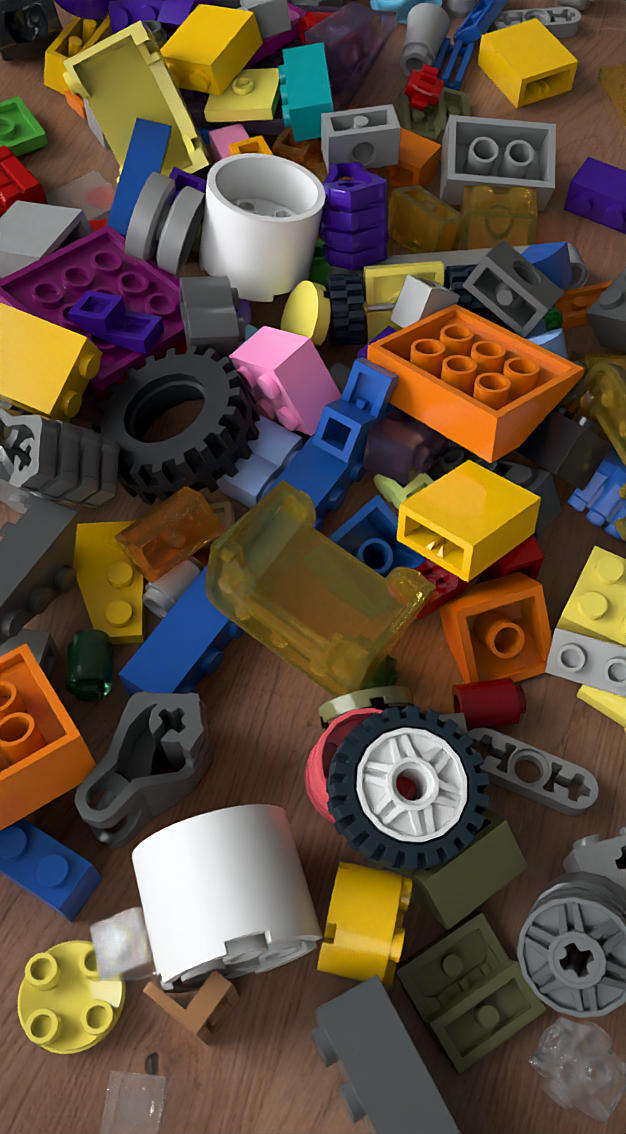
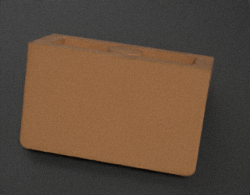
[143,969,240,1045]

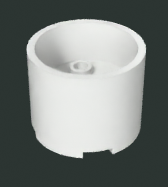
[199,153,326,302]
[132,804,323,993]

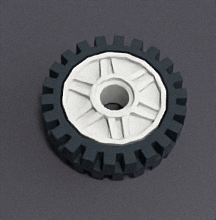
[326,706,490,872]

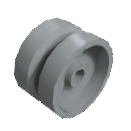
[124,172,206,276]

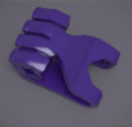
[318,162,389,271]

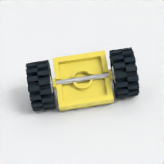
[326,261,487,346]

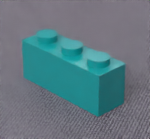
[278,42,334,142]

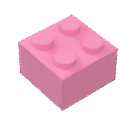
[229,326,342,436]

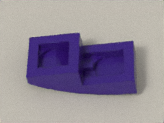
[68,290,164,354]

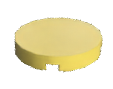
[281,280,331,346]

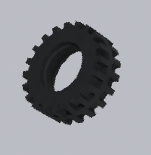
[91,346,260,506]

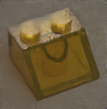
[458,185,538,250]

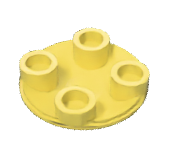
[18,940,126,1054]

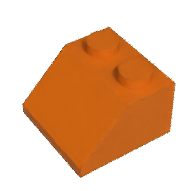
[439,571,552,683]

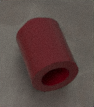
[452,677,526,732]

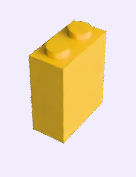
[160,4,263,96]
[477,18,578,108]
[0,303,103,423]
[397,460,541,582]

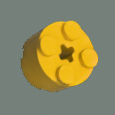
[317,861,413,986]

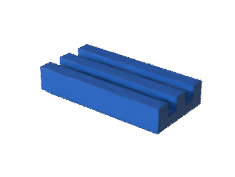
[433,38,475,91]

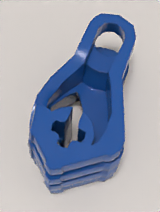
[567,424,626,544]

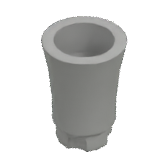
[400,3,450,77]

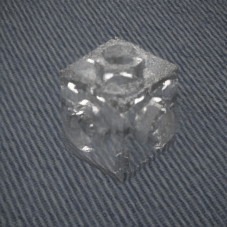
[528,1016,626,1123]

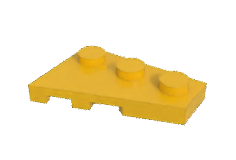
[73,520,146,645]

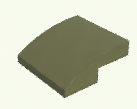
[397,87,470,145]
[394,911,546,1074]

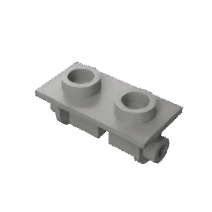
[545,627,626,697]

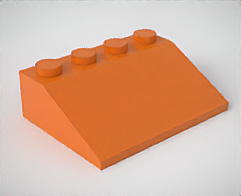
[367,304,585,463]
[0,643,97,831]

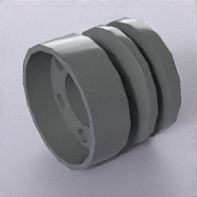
[517,871,626,1018]

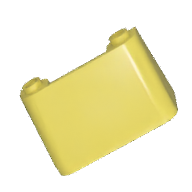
[63,20,212,183]

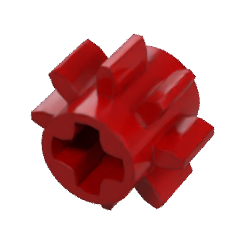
[403,63,444,111]

